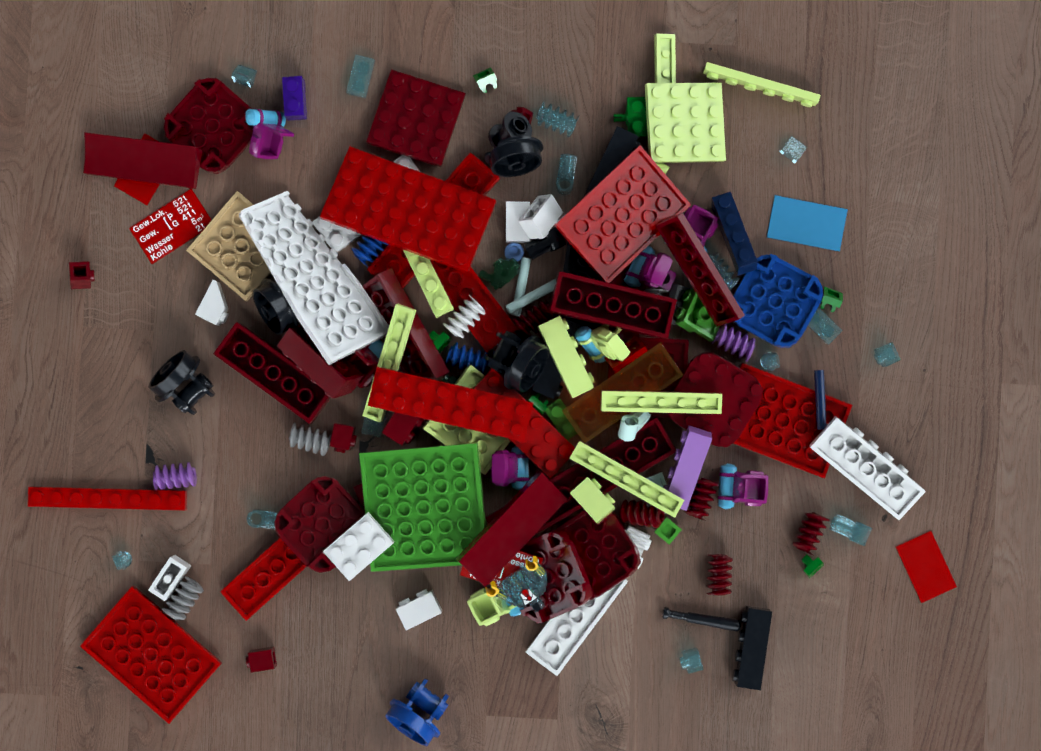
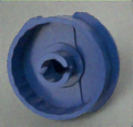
[385,679,449,746]

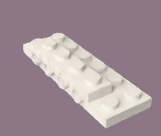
[809,416,926,520]

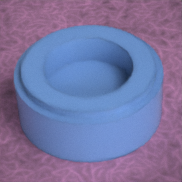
[504,242,524,262]

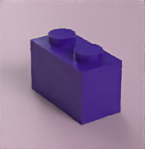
[282,76,307,121]

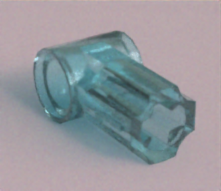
[556,154,578,195]
[247,509,278,530]
[829,514,872,546]

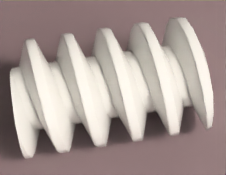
[443,295,486,338]

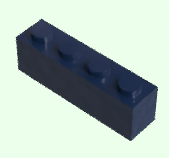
[711,191,758,276]

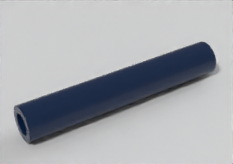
[814,370,827,430]

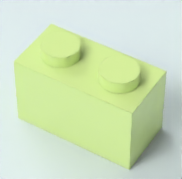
[570,477,615,524]

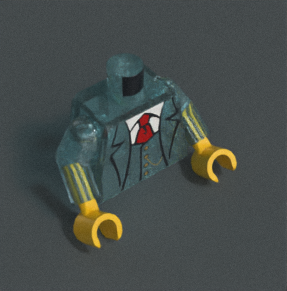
[485,556,547,613]

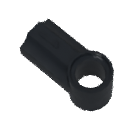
[524,227,566,260]

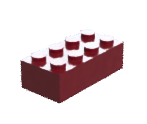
[277,325,365,399]

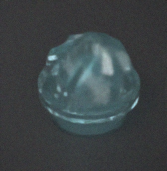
[760,352,780,371]
[112,551,132,570]

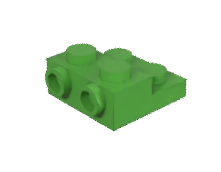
[675,289,720,341]

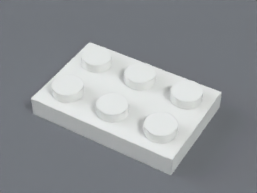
[323,512,395,581]

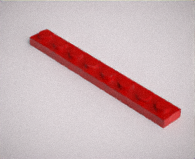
[28,487,187,511]

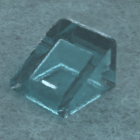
[780,136,807,163]

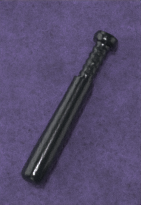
[662,607,741,632]

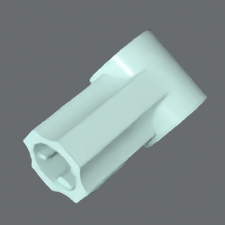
[618,412,651,441]

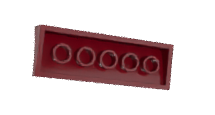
[83,132,202,189]
[656,212,744,326]
[362,268,449,380]
[456,471,567,587]

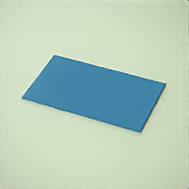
[767,195,848,252]

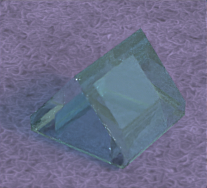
[232,65,257,88]

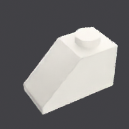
[195,280,229,326]

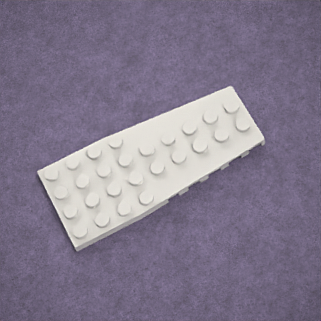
[239,191,389,365]

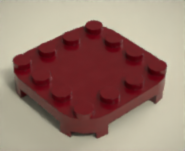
[164,78,254,174]
[668,352,763,447]
[274,476,365,573]
[551,510,641,600]
[518,531,593,624]

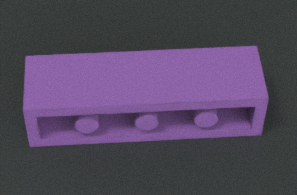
[663,425,712,511]

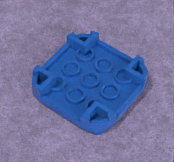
[733,254,823,348]

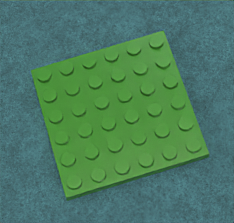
[359,443,486,572]

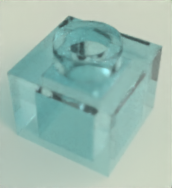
[874,342,901,367]
[679,648,704,674]

